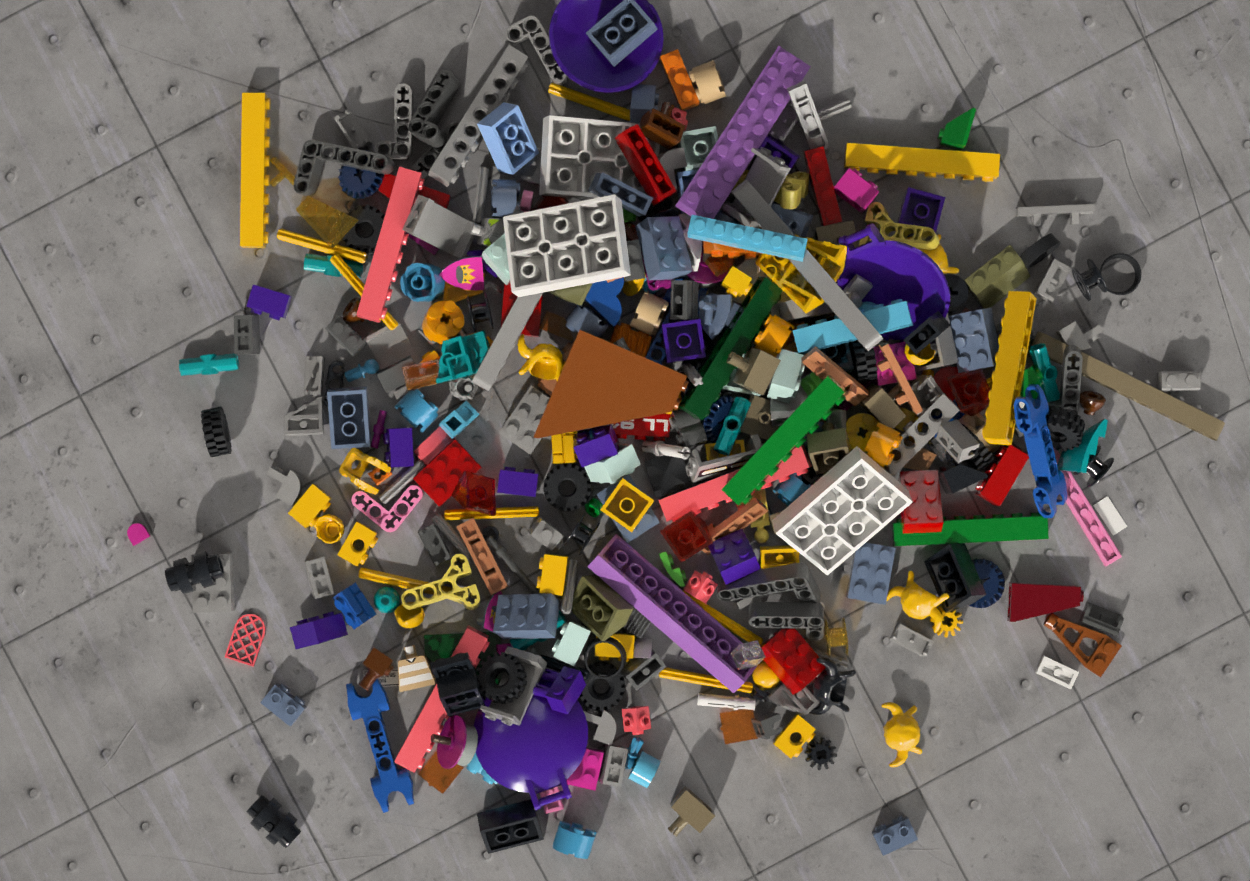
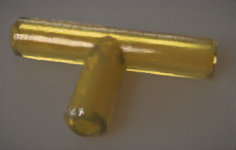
[269,157,295,187]

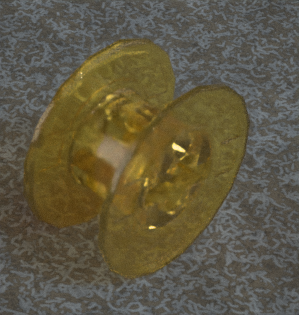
[824,617,848,657]

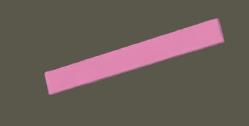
[1053,447,1122,567]

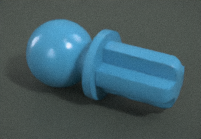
[344,359,379,382]
[625,737,644,769]

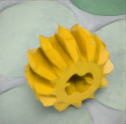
[930,606,963,637]

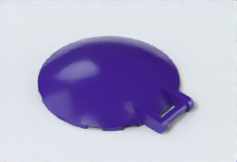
[549,0,664,93]
[837,223,950,342]
[474,677,588,810]

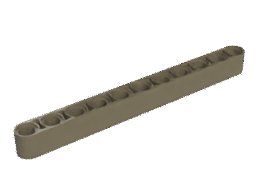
[1029,331,1225,441]

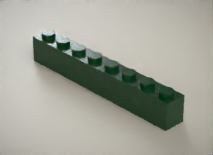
[678,277,783,420]

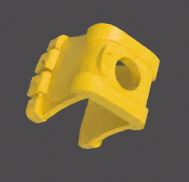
[339,448,391,495]

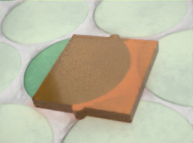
[720,709,758,744]
[418,751,464,794]

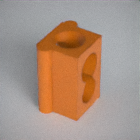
[368,467,392,486]

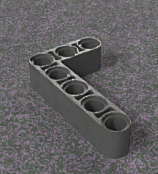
[293,140,395,197]
[717,563,821,603]

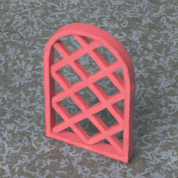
[225,614,266,667]

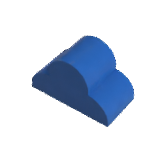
[585,277,624,328]

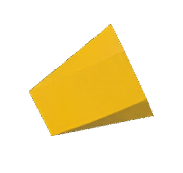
[755,235,847,313]

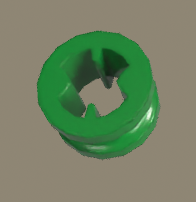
[585,498,603,518]

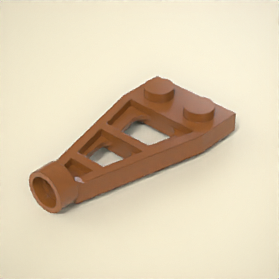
[1043,613,1122,677]

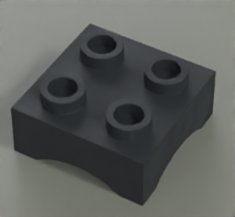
[644,455,692,498]

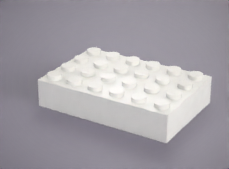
[539,115,660,199]
[503,194,631,297]
[772,447,913,575]

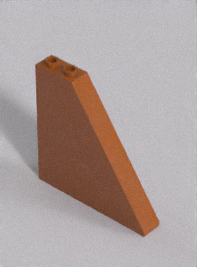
[533,330,689,439]

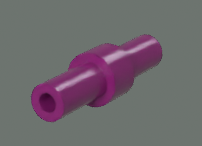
[370,410,387,449]

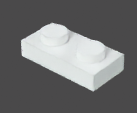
[1035,655,1079,689]

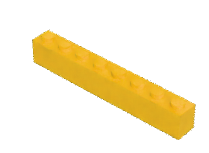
[240,93,271,248]
[844,143,1000,182]
[982,291,1037,445]

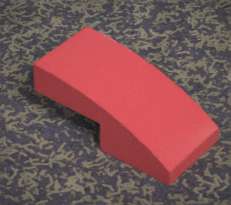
[413,426,456,466]

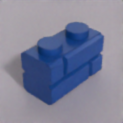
[333,582,376,629]

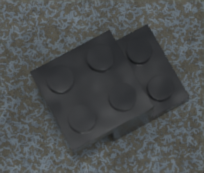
[430,652,485,716]

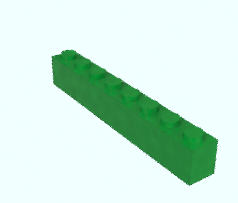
[721,376,847,506]
[892,512,1049,546]

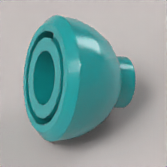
[373,587,400,613]

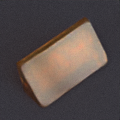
[402,359,440,390]

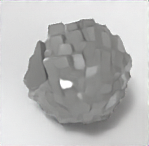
[449,375,478,400]

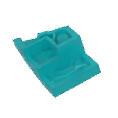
[436,331,490,384]
[1057,419,1108,473]

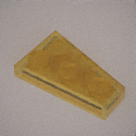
[296,196,358,248]

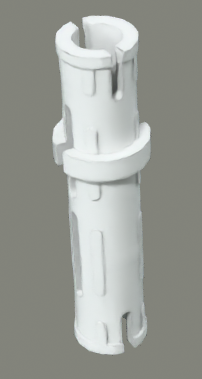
[642,440,690,459]
[697,693,756,710]

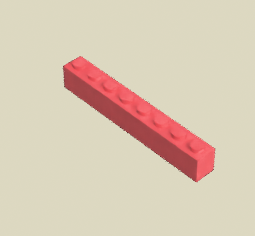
[356,167,425,323]
[659,445,812,523]
[394,625,490,773]

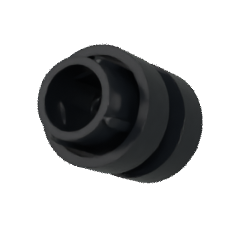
[165,551,225,594]
[246,795,301,848]

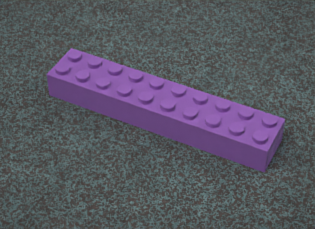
[675,46,811,219]
[588,534,762,693]

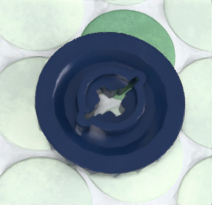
[338,150,384,199]
[703,395,737,443]
[968,558,1005,608]

